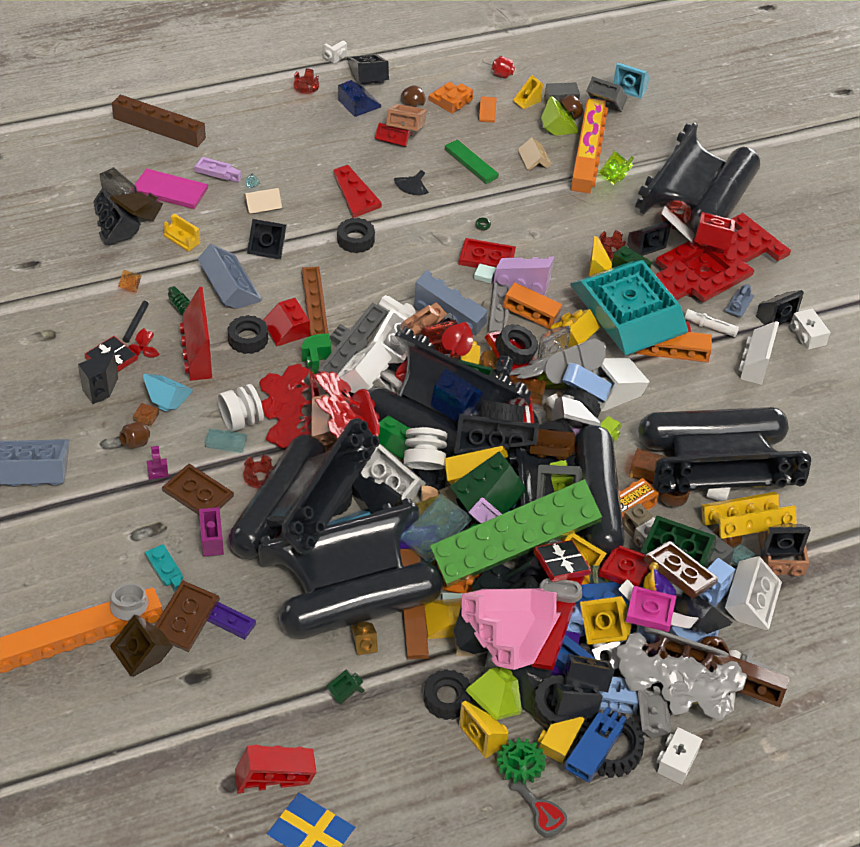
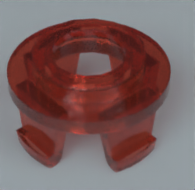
[293,68,319,94]
[662,200,691,230]
[599,230,626,258]
[243,455,273,488]

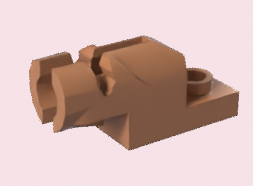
[401,302,447,336]

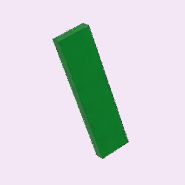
[444,139,499,184]

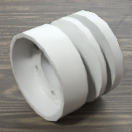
[218,384,264,432]
[403,427,447,470]

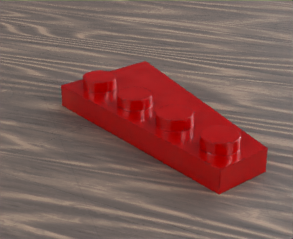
[333,165,382,218]

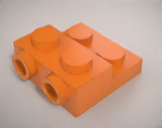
[428,82,473,114]

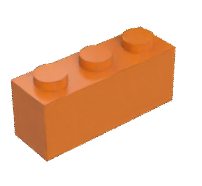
[502,282,563,329]

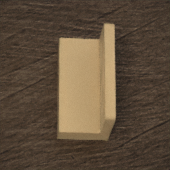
[518,137,552,170]
[243,188,282,214]

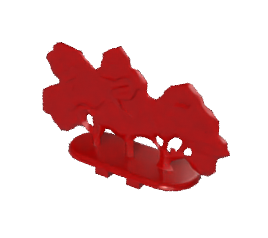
[259,363,321,448]
[314,371,380,439]

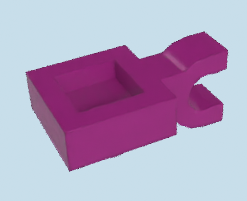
[146,446,169,480]

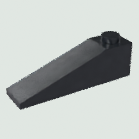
[93,187,141,245]
[352,473,402,514]
[510,665,556,731]

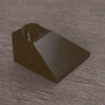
[110,192,163,222]
[110,614,173,677]

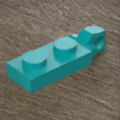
[145,544,183,592]

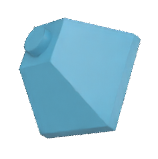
[613,62,650,99]
[143,373,193,411]

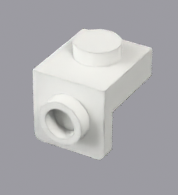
[323,41,347,63]

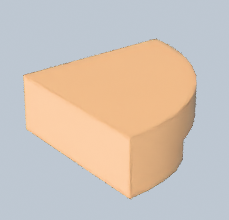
[421,485,441,504]

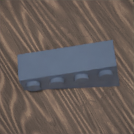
[414,270,488,336]

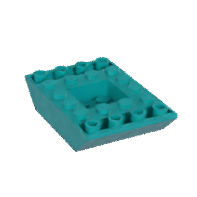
[570,260,688,356]

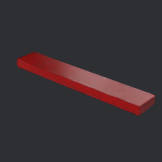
[531,561,588,670]

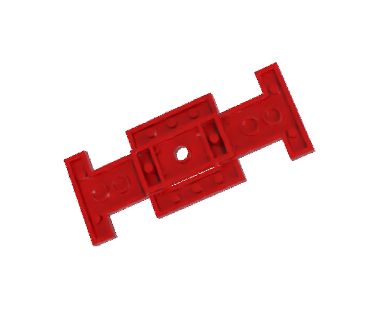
[632,213,791,302]

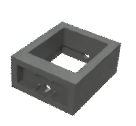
[586,76,627,112]
[536,465,582,500]

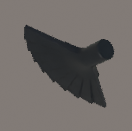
[394,170,429,195]

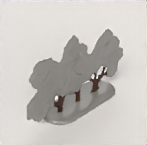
[616,627,747,720]

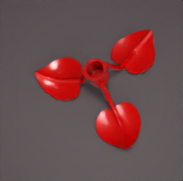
[395,322,473,383]

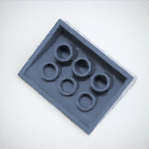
[0,439,69,486]

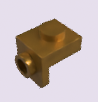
[351,622,378,655]

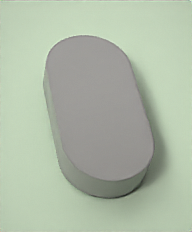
[540,578,582,603]

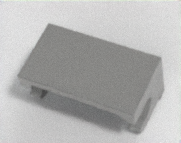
[638,686,672,738]

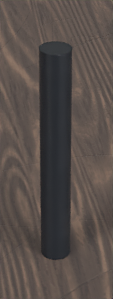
[122,301,149,343]

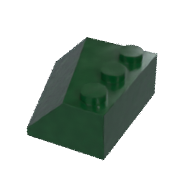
[450,451,527,524]
[641,515,716,568]

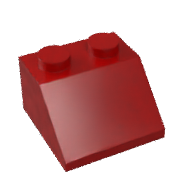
[694,212,735,251]
[263,298,310,347]

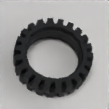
[577,710,645,778]

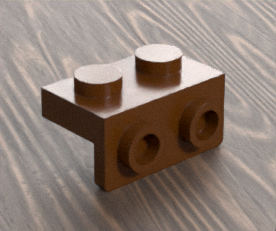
[530,429,575,460]

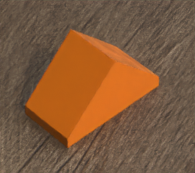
[479,96,497,123]

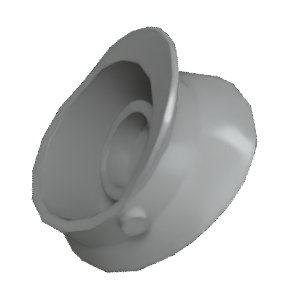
[110,583,148,620]

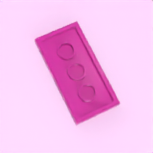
[132,168,208,209]

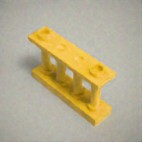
[701,492,797,539]

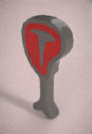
[510,780,567,838]

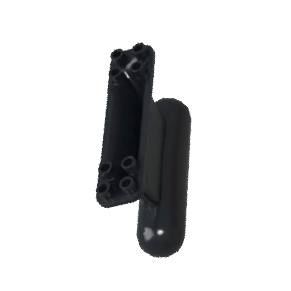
[635,122,760,231]
[368,327,532,458]
[638,407,811,494]
[229,418,380,559]
[509,425,625,563]
[258,498,444,639]

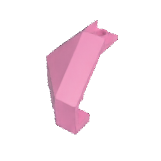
[462,588,561,670]

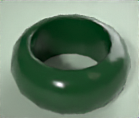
[475,217,491,230]

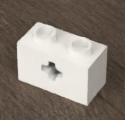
[790,308,831,350]
[656,727,703,785]

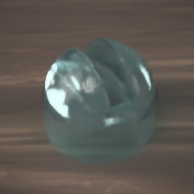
[246,173,260,188]

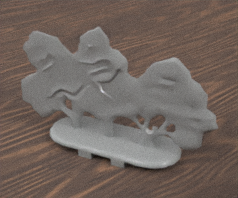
[509,339,606,384]

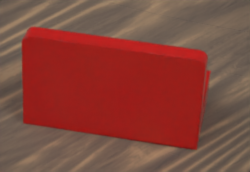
[375,123,413,147]

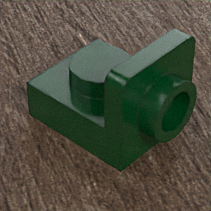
[326,669,365,704]

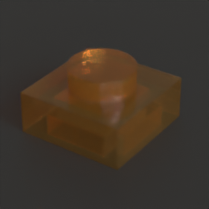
[118,270,142,293]
[133,403,159,427]

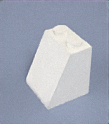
[592,358,650,411]

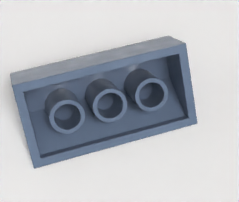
[198,243,262,309]

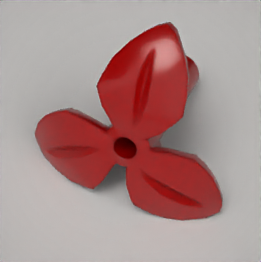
[128,328,159,358]

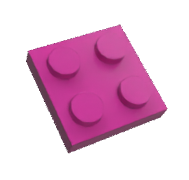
[626,586,676,632]

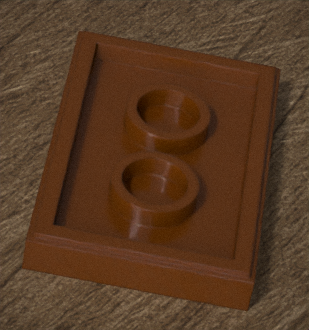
[162,464,234,516]
[644,541,719,598]
[155,580,220,652]

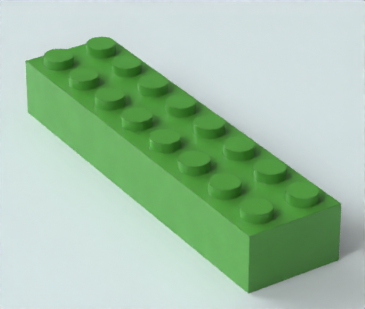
[430,479,602,587]

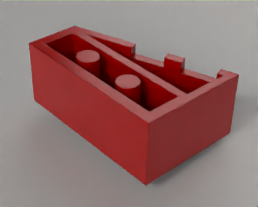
[235,744,317,794]

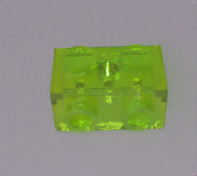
[599,150,634,184]

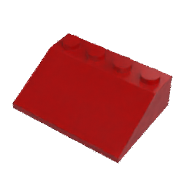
[180,287,213,381]

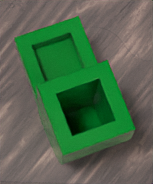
[302,333,331,374]

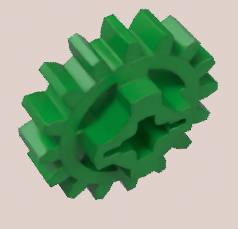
[496,738,546,785]

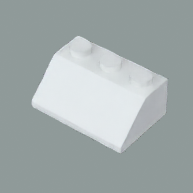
[367,308,418,363]
[739,321,779,385]
[338,340,392,393]
[361,444,426,500]
[725,556,782,630]

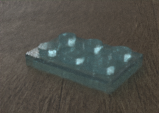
[401,494,472,563]

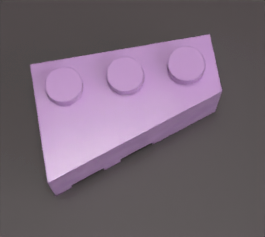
[494,257,554,296]

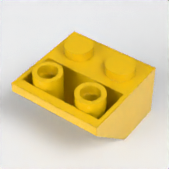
[546,309,600,348]

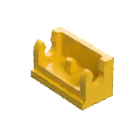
[163,214,200,252]

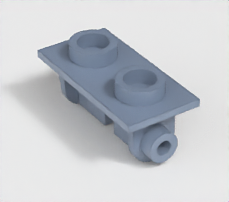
[725,284,754,318]

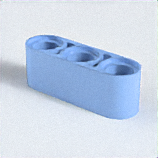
[562,363,612,403]

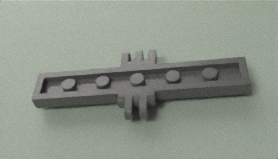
[316,302,388,374]

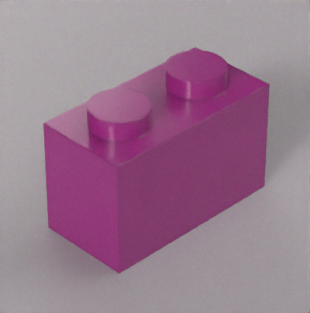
[199,507,224,557]

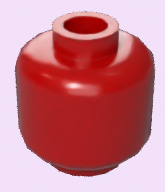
[491,56,515,79]

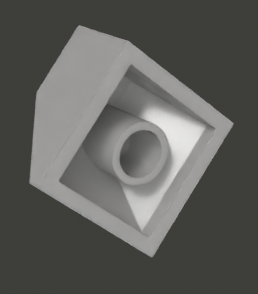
[551,395,601,428]

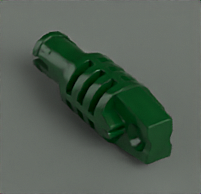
[168,286,190,316]

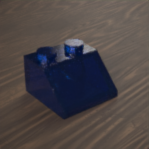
[338,80,381,117]
[431,368,483,423]

